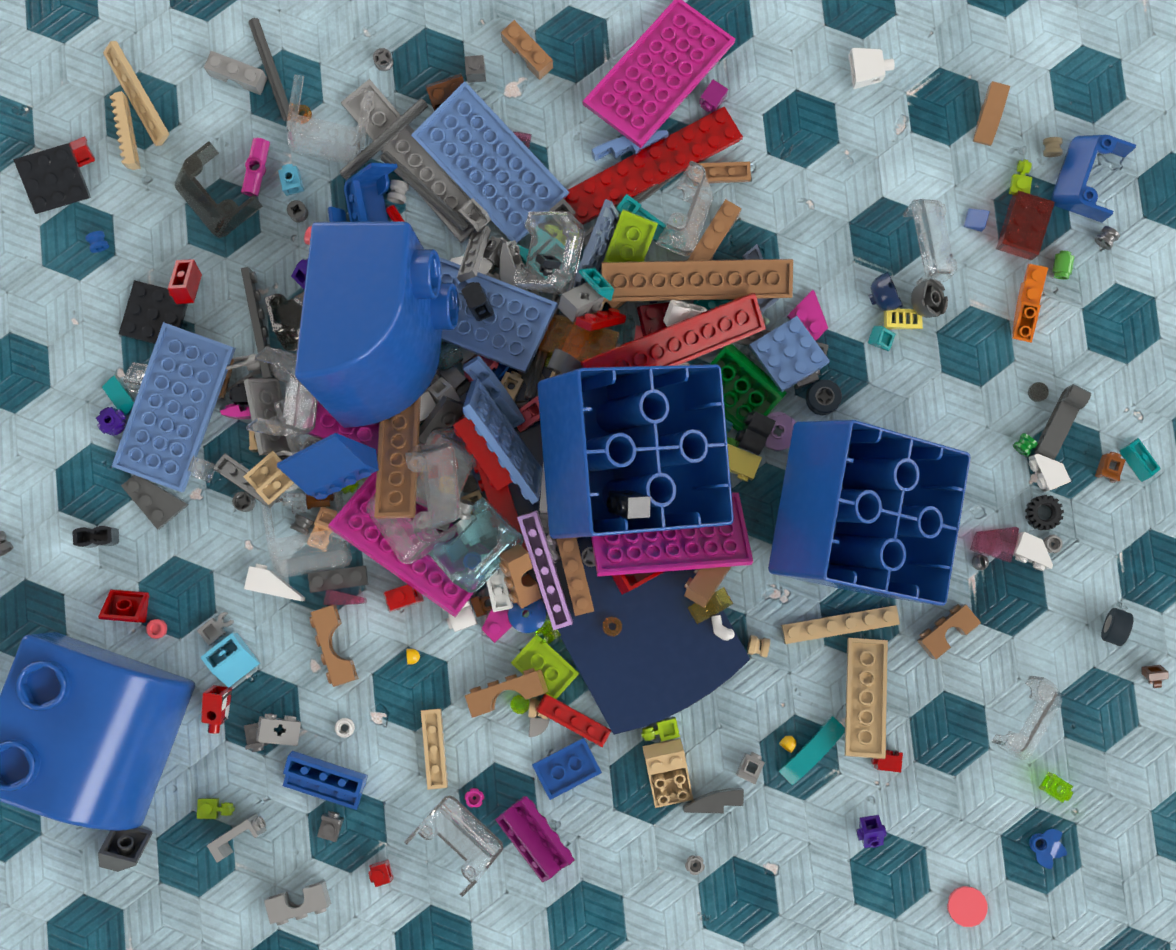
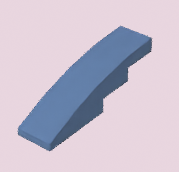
[592,130,669,161]
[463,356,525,428]

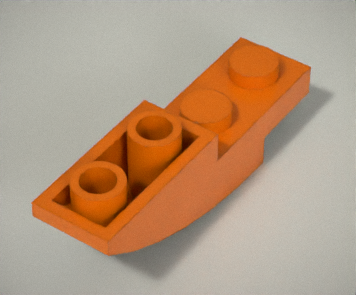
[1012,264,1048,343]

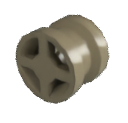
[1043,137,1063,157]

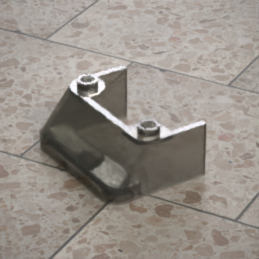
[175,141,263,238]

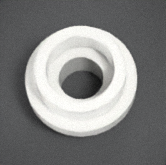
[335,718,355,738]

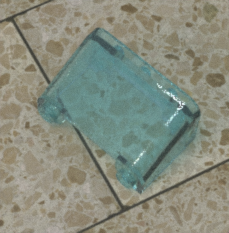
[428,497,524,593]

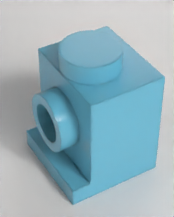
[278,164,304,196]

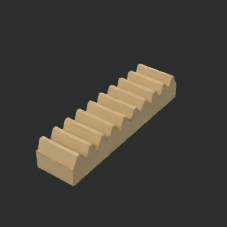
[110,91,141,170]
[421,708,448,790]

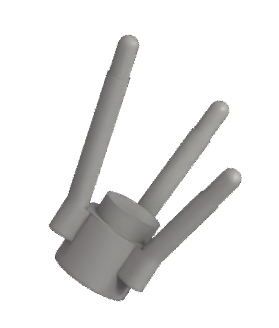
[226,354,261,392]

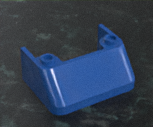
[1051,135,1136,223]
[344,163,398,222]

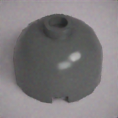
[911,279,948,318]

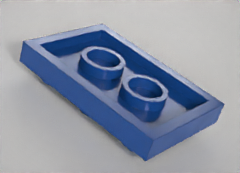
[532,737,602,800]

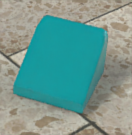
[868,326,896,351]

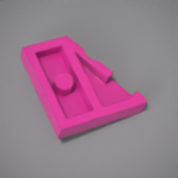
[787,290,828,341]

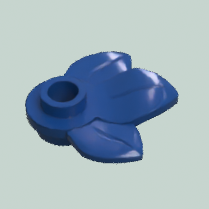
[1029,829,1067,869]

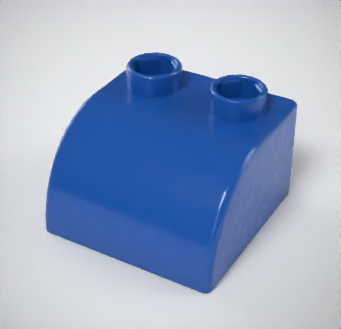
[295,221,459,428]
[537,365,734,539]
[768,420,971,606]
[0,632,195,831]

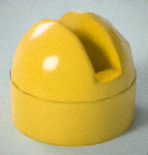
[406,649,420,665]
[779,736,797,753]

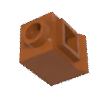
[1095,452,1126,483]

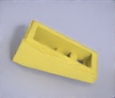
[883,309,923,330]

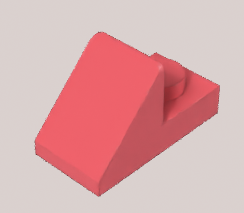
[517,396,540,432]

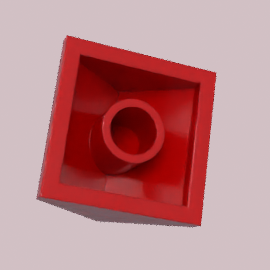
[98,589,149,623]

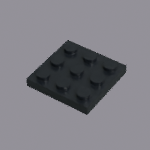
[13,143,91,214]
[119,280,188,344]

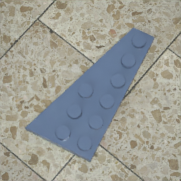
[560,199,620,315]

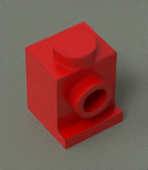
[872,750,903,773]
[368,860,394,887]

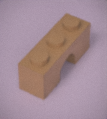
[501,20,553,80]
[499,544,542,609]
[917,604,981,659]

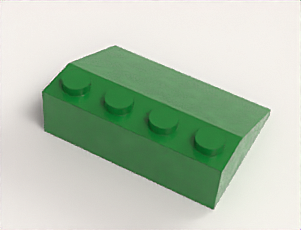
[710,343,787,431]

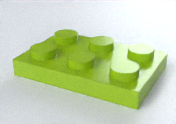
[603,209,658,262]
[511,634,580,699]

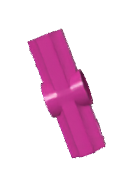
[241,137,270,197]

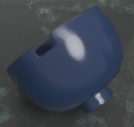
[868,272,903,311]

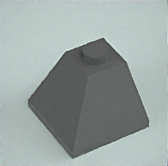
[98,828,153,872]

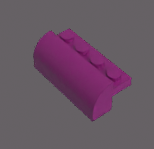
[495,796,575,883]

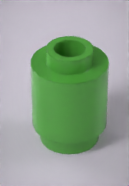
[1052,251,1075,280]

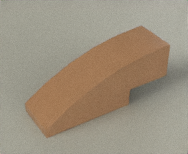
[973,81,1010,146]

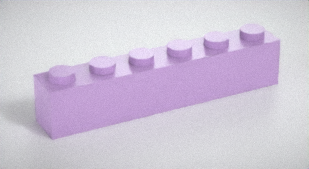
[517,510,573,630]

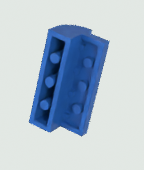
[282,751,368,810]

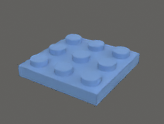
[749,316,830,392]

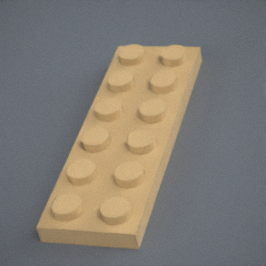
[844,638,888,759]

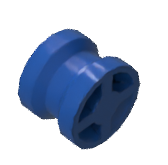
[85,231,109,253]

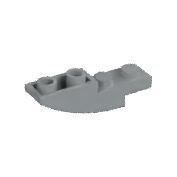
[500,240,528,290]

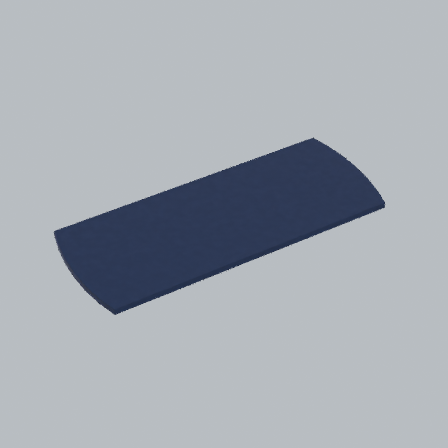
[448,345,750,735]

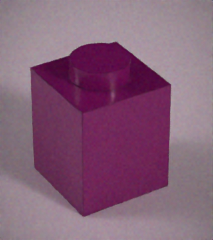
[699,79,729,112]

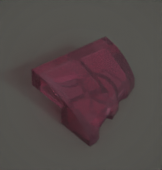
[970,527,1019,562]

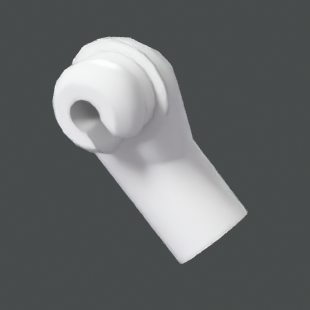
[546,534,561,563]
[711,615,734,641]

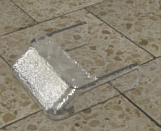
[286,74,373,164]
[261,491,352,578]

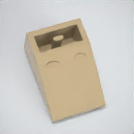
[642,738,693,808]

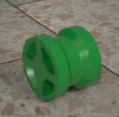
[1013,433,1038,457]

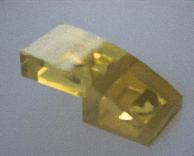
[688,587,733,624]

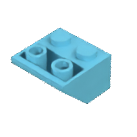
[200,633,260,688]

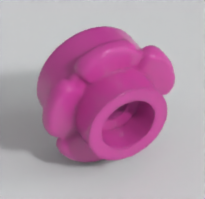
[465,788,484,808]

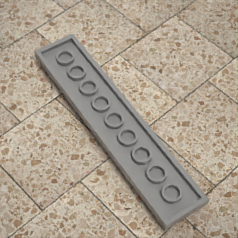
[341,79,480,243]

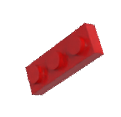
[575,308,626,331]

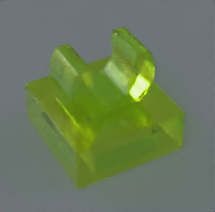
[535,619,561,644]

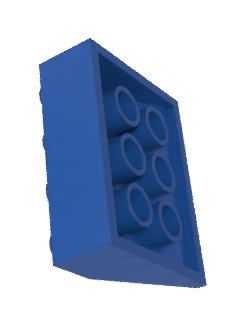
[277,433,379,499]

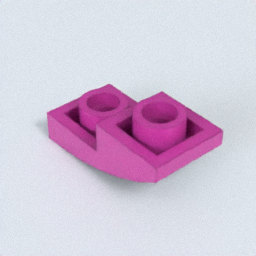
[220,404,251,419]

